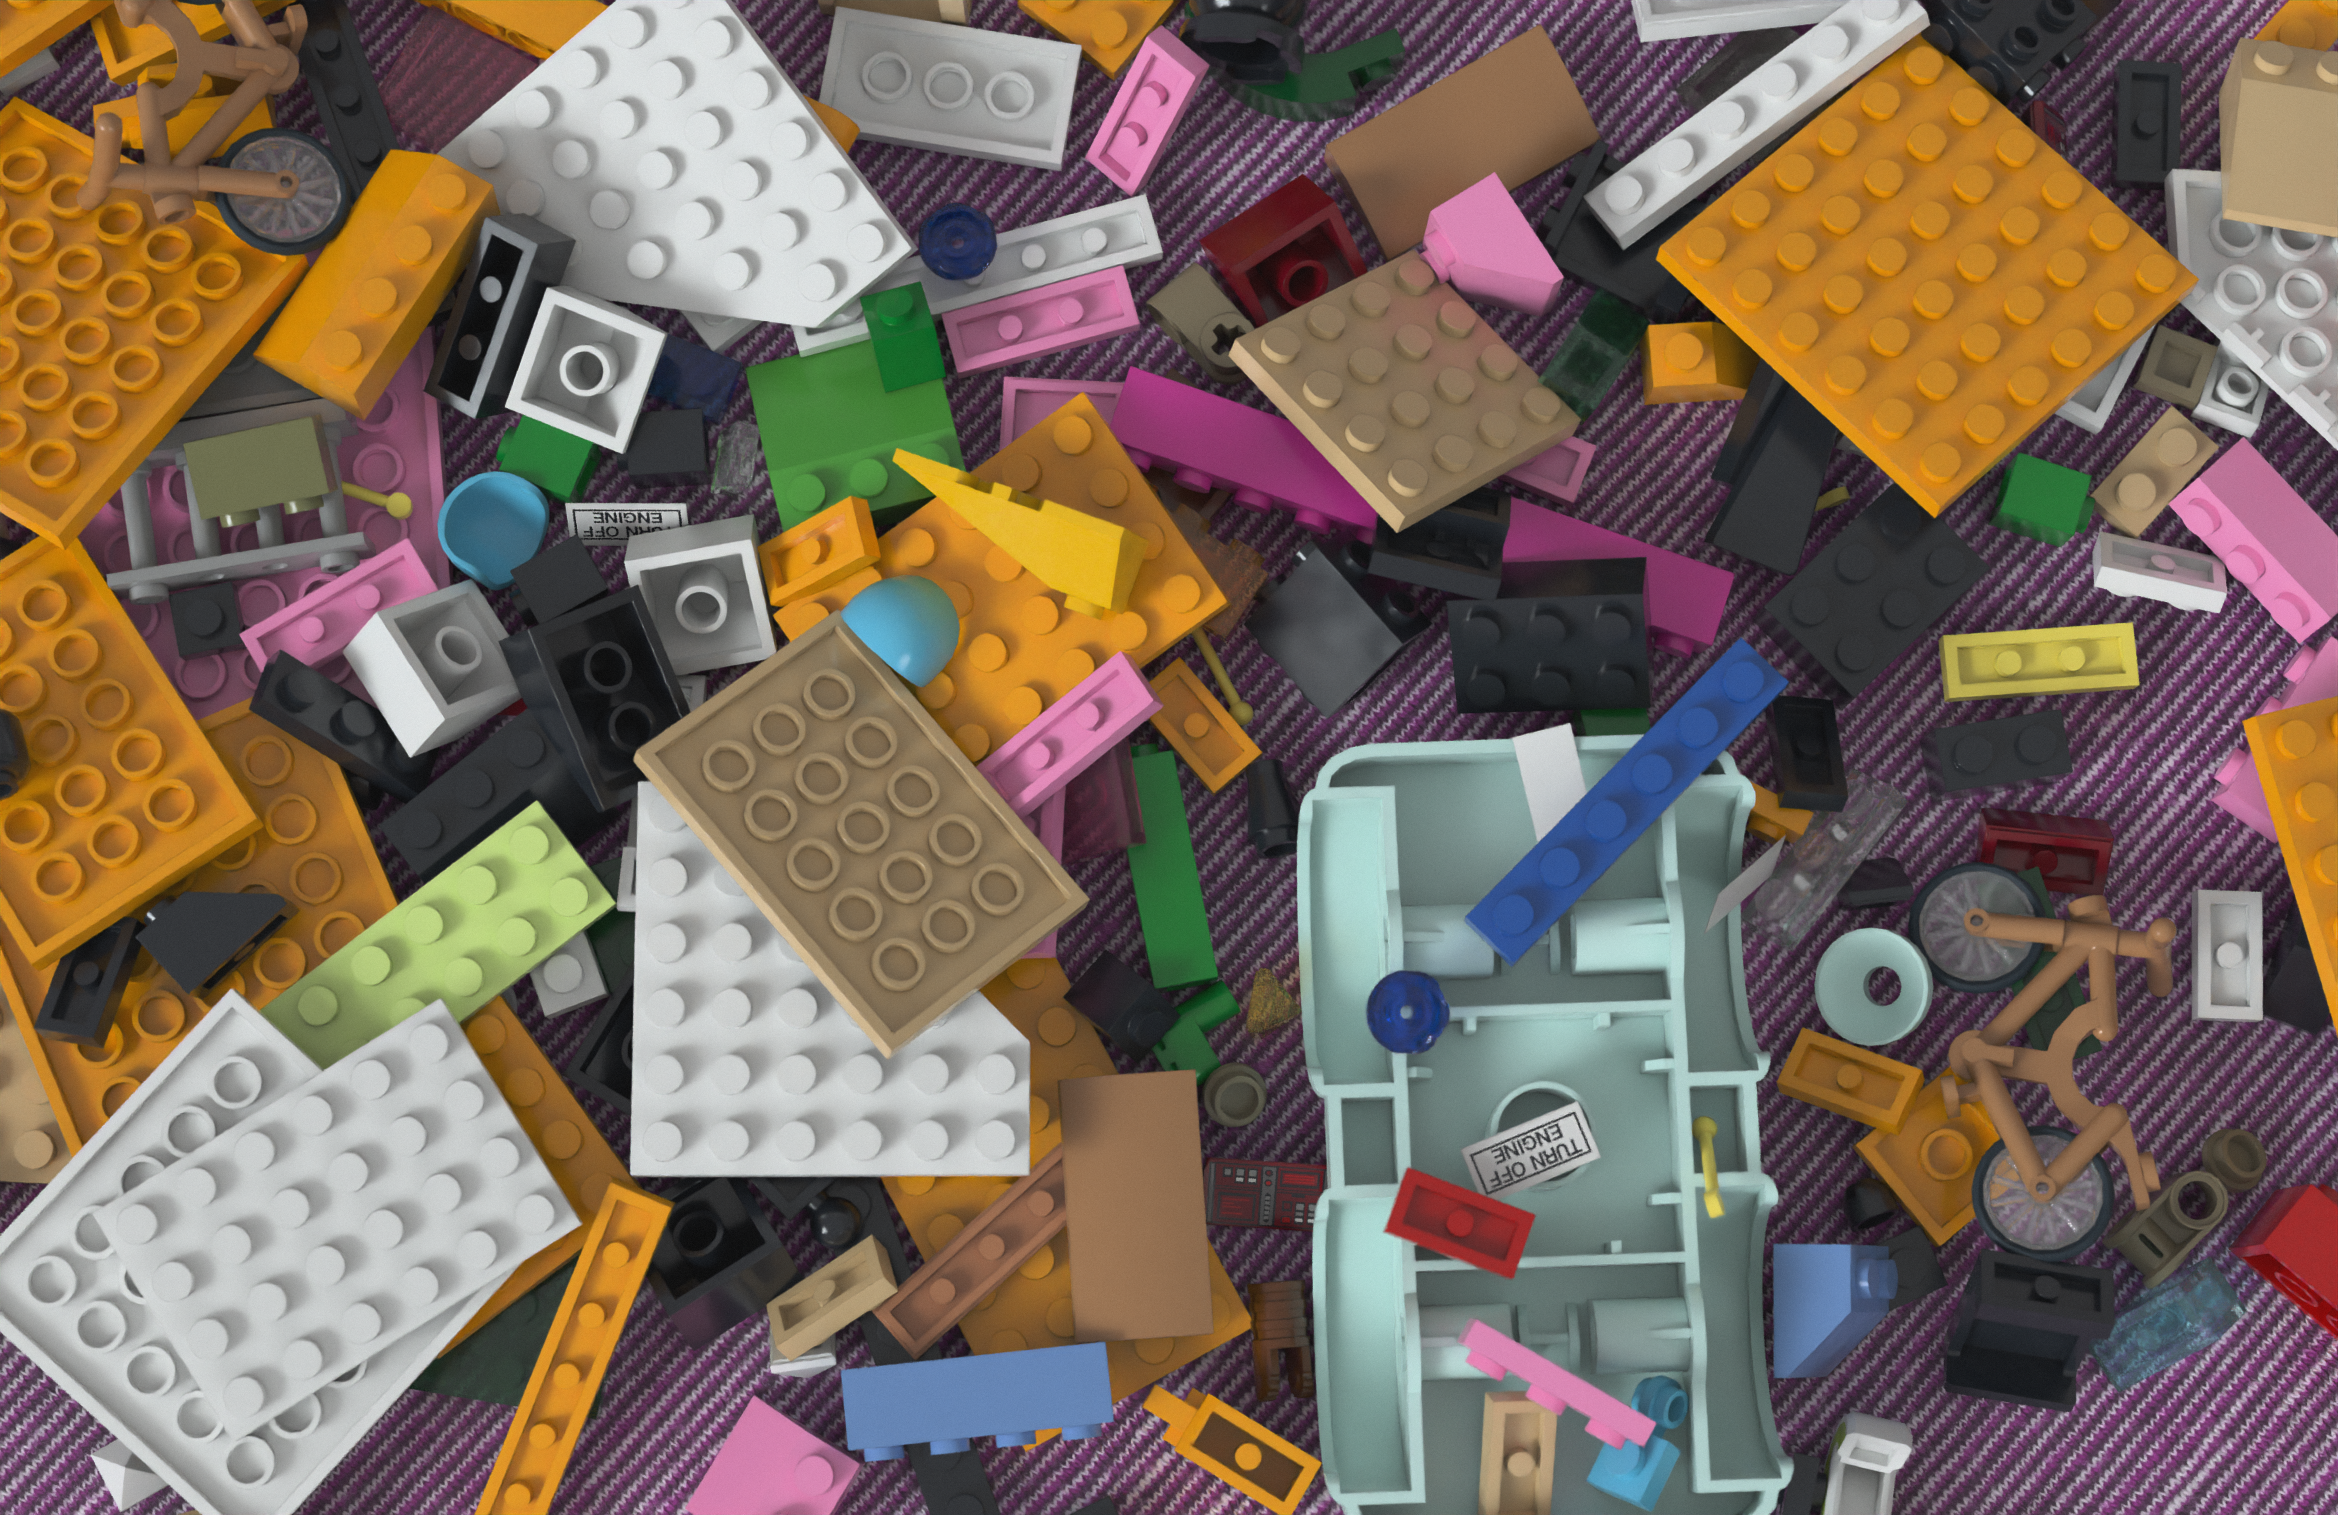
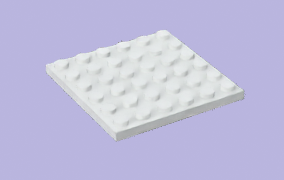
[0,988,524,1515]

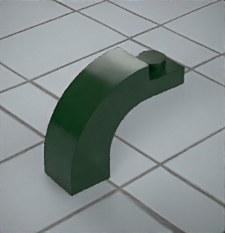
[1184,2,1406,122]

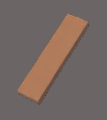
[872,1142,1067,1360]

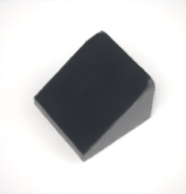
[1834,857,1914,912]

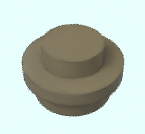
[1202,1063,1267,1127]
[2202,1129,2267,1193]

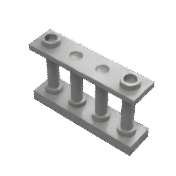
[106,398,376,605]

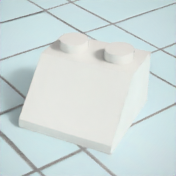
[505,285,668,454]
[624,514,777,676]
[342,579,522,758]

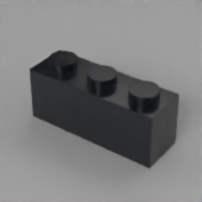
[423,213,576,419]

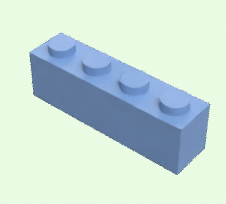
[841,1342,1114,1462]

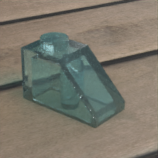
[2088,1256,2247,1393]

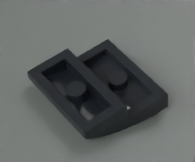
[1368,486,1512,602]

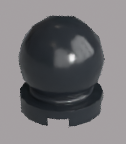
[1178,0,1311,86]

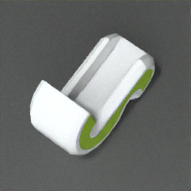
[1820,1411,1913,1515]

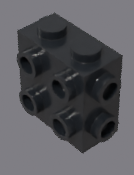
[1918,0,2098,107]
[1244,529,1432,719]

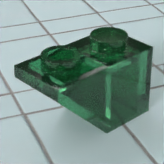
[1537,288,1651,426]

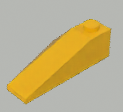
[892,448,1149,620]

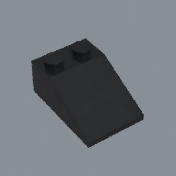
[498,585,691,813]

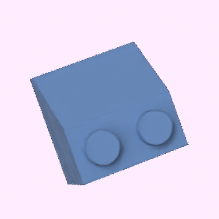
[1773,1244,1898,1378]

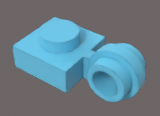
[1586,1375,1689,1512]

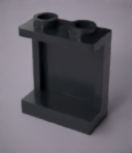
[1536,139,1719,324]
[1944,1248,2115,1412]

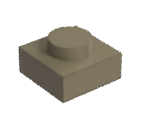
[2132,325,2218,410]

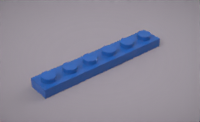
[1464,638,1790,967]

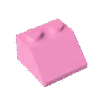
[1420,172,1564,317]
[685,1395,865,1515]

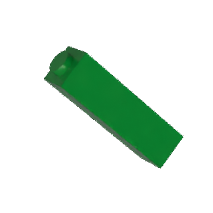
[1110,744,1218,994]

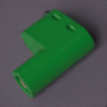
[1151,979,1241,1087]

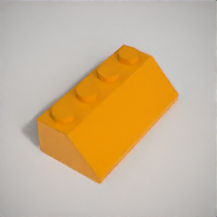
[253,149,501,420]

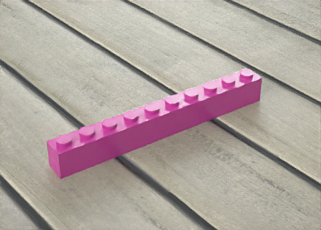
[1110,366,1735,658]

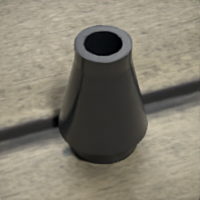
[1245,759,1301,859]

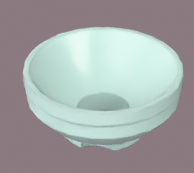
[1814,928,1933,1046]

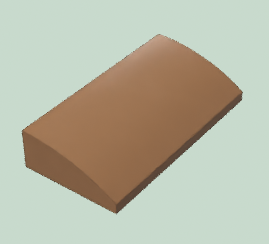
[1324,24,1601,263]
[1057,1070,1214,1344]

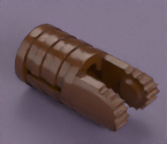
[1247,1280,1314,1402]

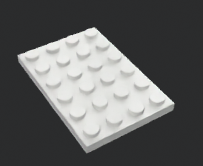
[92,998,583,1443]

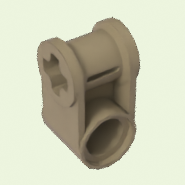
[1145,262,1254,385]
[2102,1171,2229,1290]

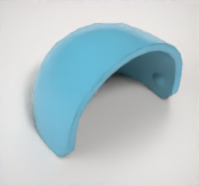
[437,471,550,590]
[840,575,960,687]

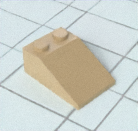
[2219,37,2338,238]

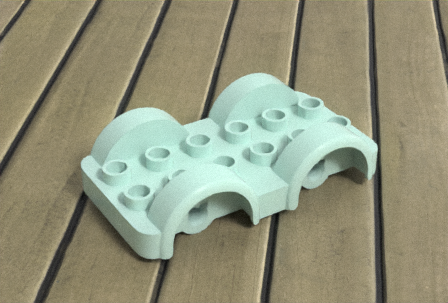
[1297,734,1794,1515]

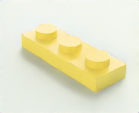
[1938,622,2140,702]

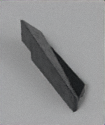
[1704,358,1838,576]

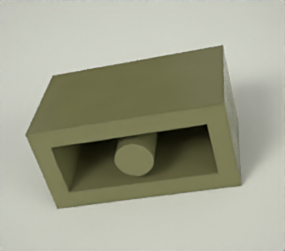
[183,414,338,528]

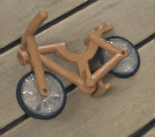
[76,0,351,256]
[1908,862,2177,1262]

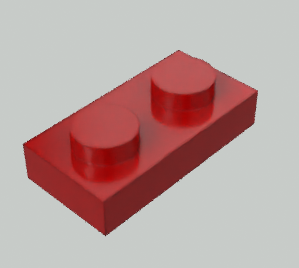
[1383,1167,1536,1280]

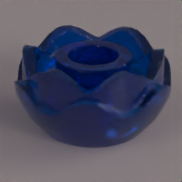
[918,203,997,281]
[1366,970,1450,1054]

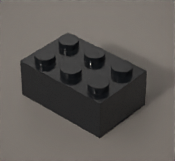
[1753,482,1990,711]
[1447,557,1654,714]

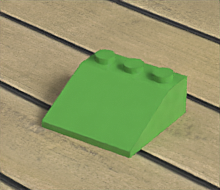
[745,339,966,532]

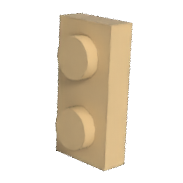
[2089,406,2219,539]
[766,1235,898,1362]
[1477,1391,1557,1515]

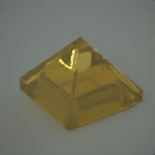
[1245,968,1302,1039]

